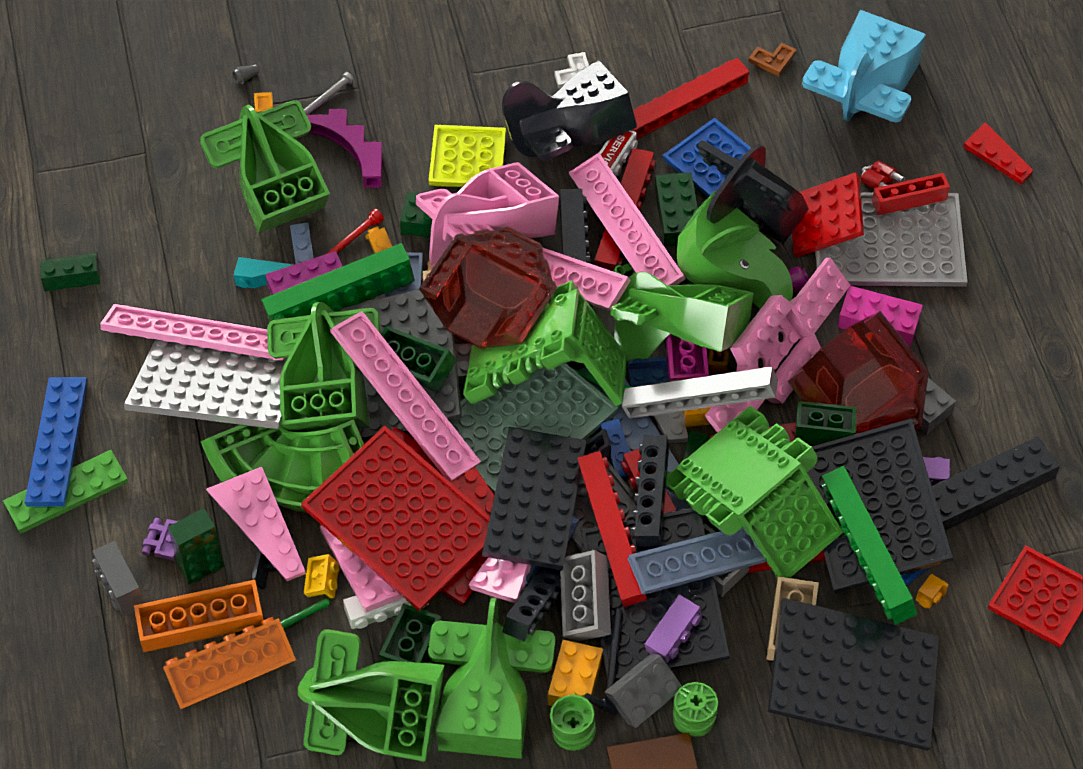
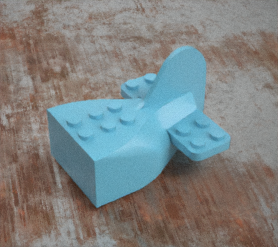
[802,10,926,122]

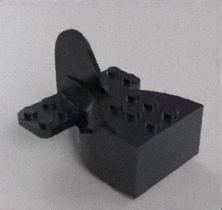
[502,61,637,161]
[697,140,809,244]

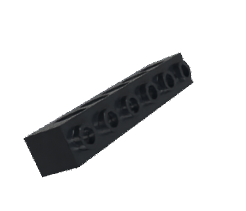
[631,435,669,547]
[502,567,561,642]

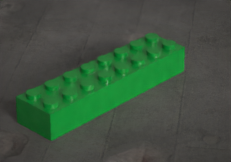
[261,243,415,323]
[821,466,918,625]

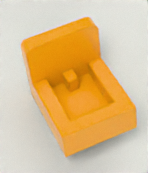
[254,92,273,113]
[365,227,393,254]

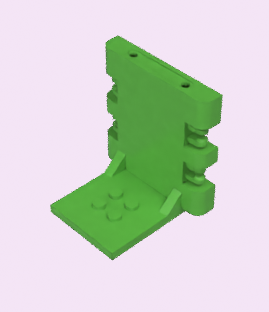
[463,280,627,406]
[666,406,843,578]

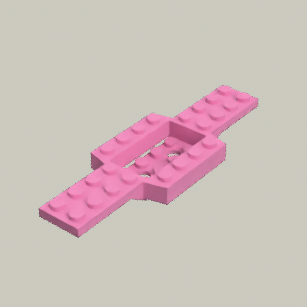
[705,257,851,433]

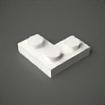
[555,52,589,89]

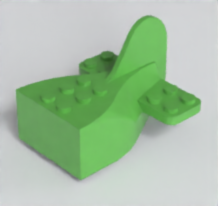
[200,100,330,234]
[610,271,754,361]
[267,302,381,432]
[428,598,555,759]
[298,629,445,762]

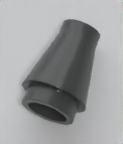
[232,64,259,84]

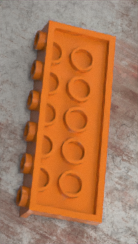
[163,617,296,710]

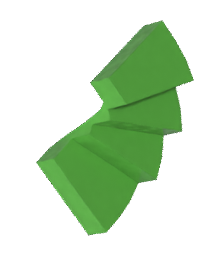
[201,420,364,513]

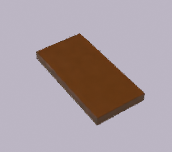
[607,733,698,769]

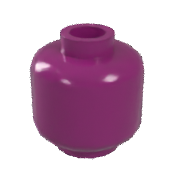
[788,266,809,293]

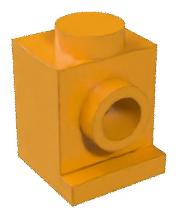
[916,573,949,609]

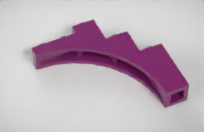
[307,109,383,188]

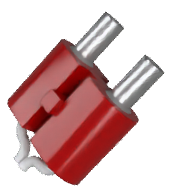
[860,160,905,189]

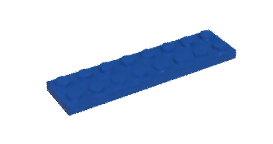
[25,377,88,507]

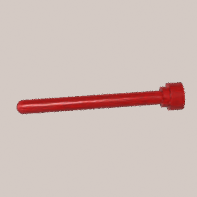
[326,209,384,254]

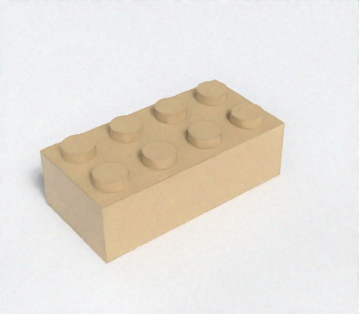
[766,577,818,661]

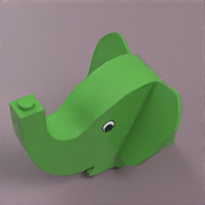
[677,190,793,310]

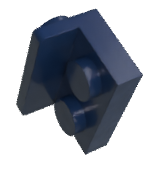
[628,357,669,387]

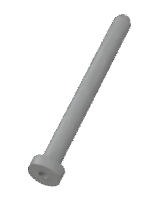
[304,72,354,115]

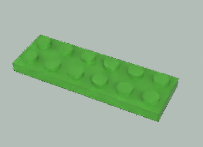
[3,450,128,534]

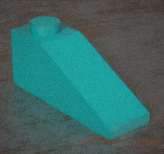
[234,257,293,288]

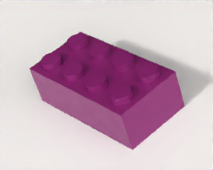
[265,251,343,295]

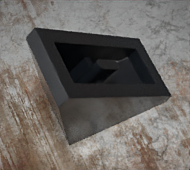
[584,429,611,461]

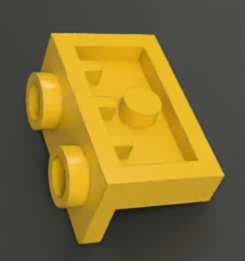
[304,554,340,599]

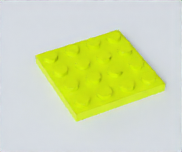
[429,125,506,187]

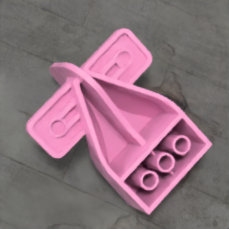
[416,162,559,271]

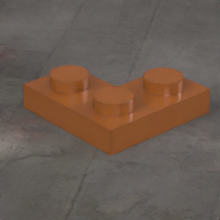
[748,42,797,77]

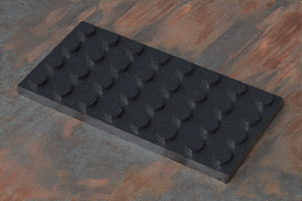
[482,426,586,571]

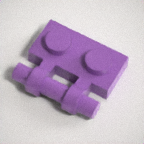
[142,518,178,561]

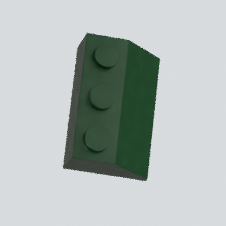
[40,252,100,292]
[794,401,857,446]

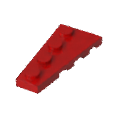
[963,122,1033,185]

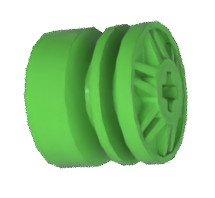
[673,682,718,737]
[550,695,596,751]

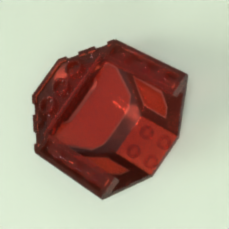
[419,226,557,349]
[787,311,929,434]

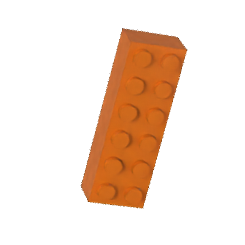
[134,580,263,652]

